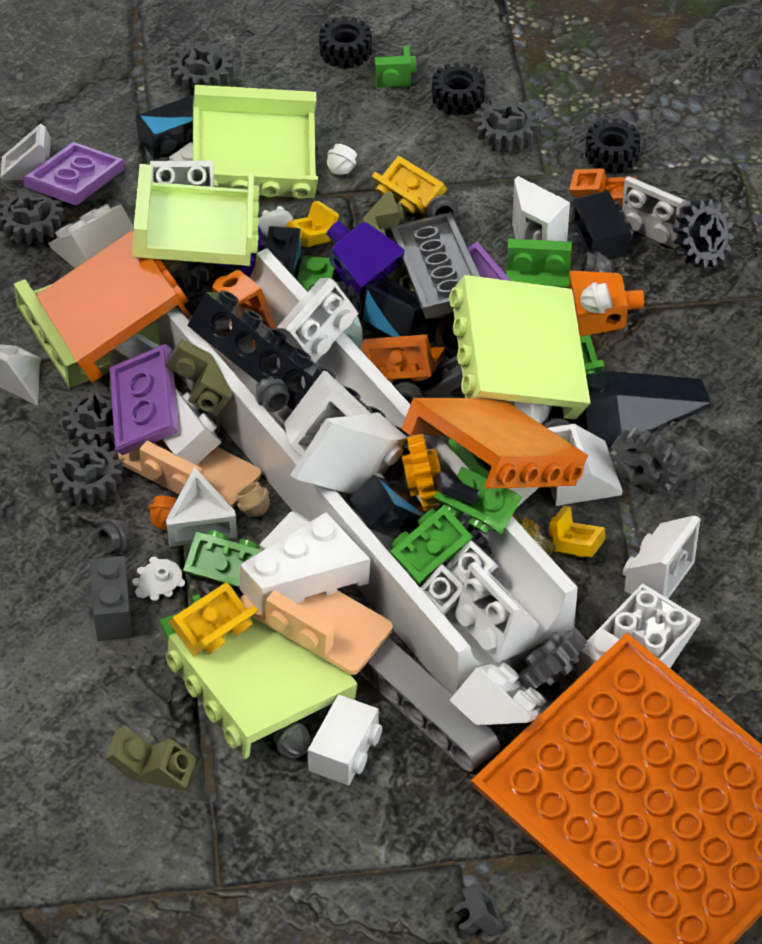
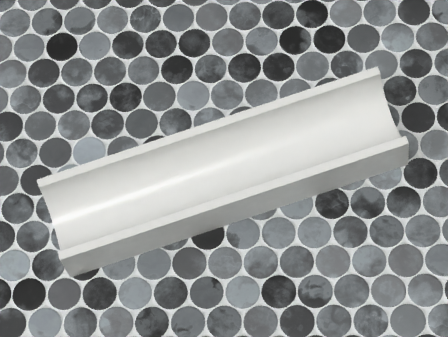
[157,248,578,695]

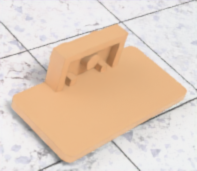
[118,439,261,508]
[240,590,393,675]

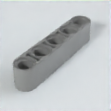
[359,638,501,772]

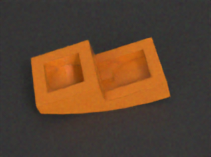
[569,169,637,207]

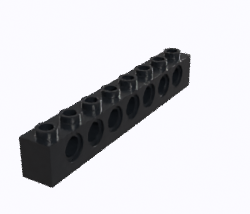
[187,290,411,481]

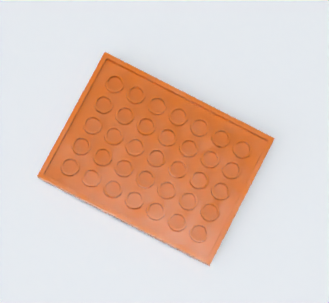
[471,633,762,944]

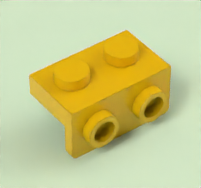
[371,155,447,217]
[168,582,259,657]

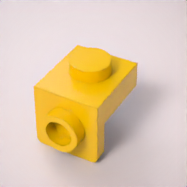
[286,201,339,247]
[549,506,606,557]

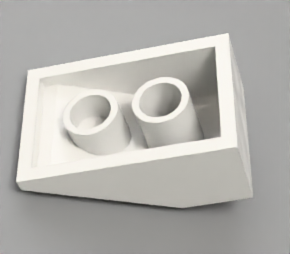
[290,412,407,495]

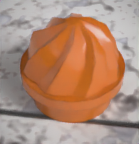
[148,495,177,530]

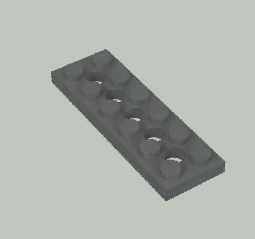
[391,212,480,319]

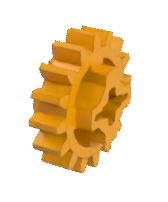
[402,433,441,511]

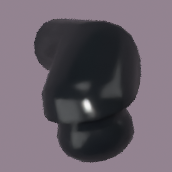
[435,470,480,506]

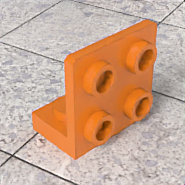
[361,334,446,383]

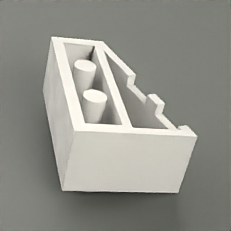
[240,512,370,613]

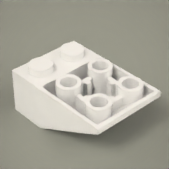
[577,583,701,677]

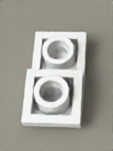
[420,540,498,615]

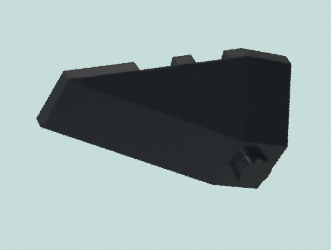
[579,371,711,448]

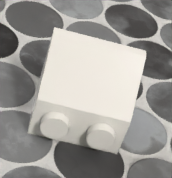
[623,516,700,599]

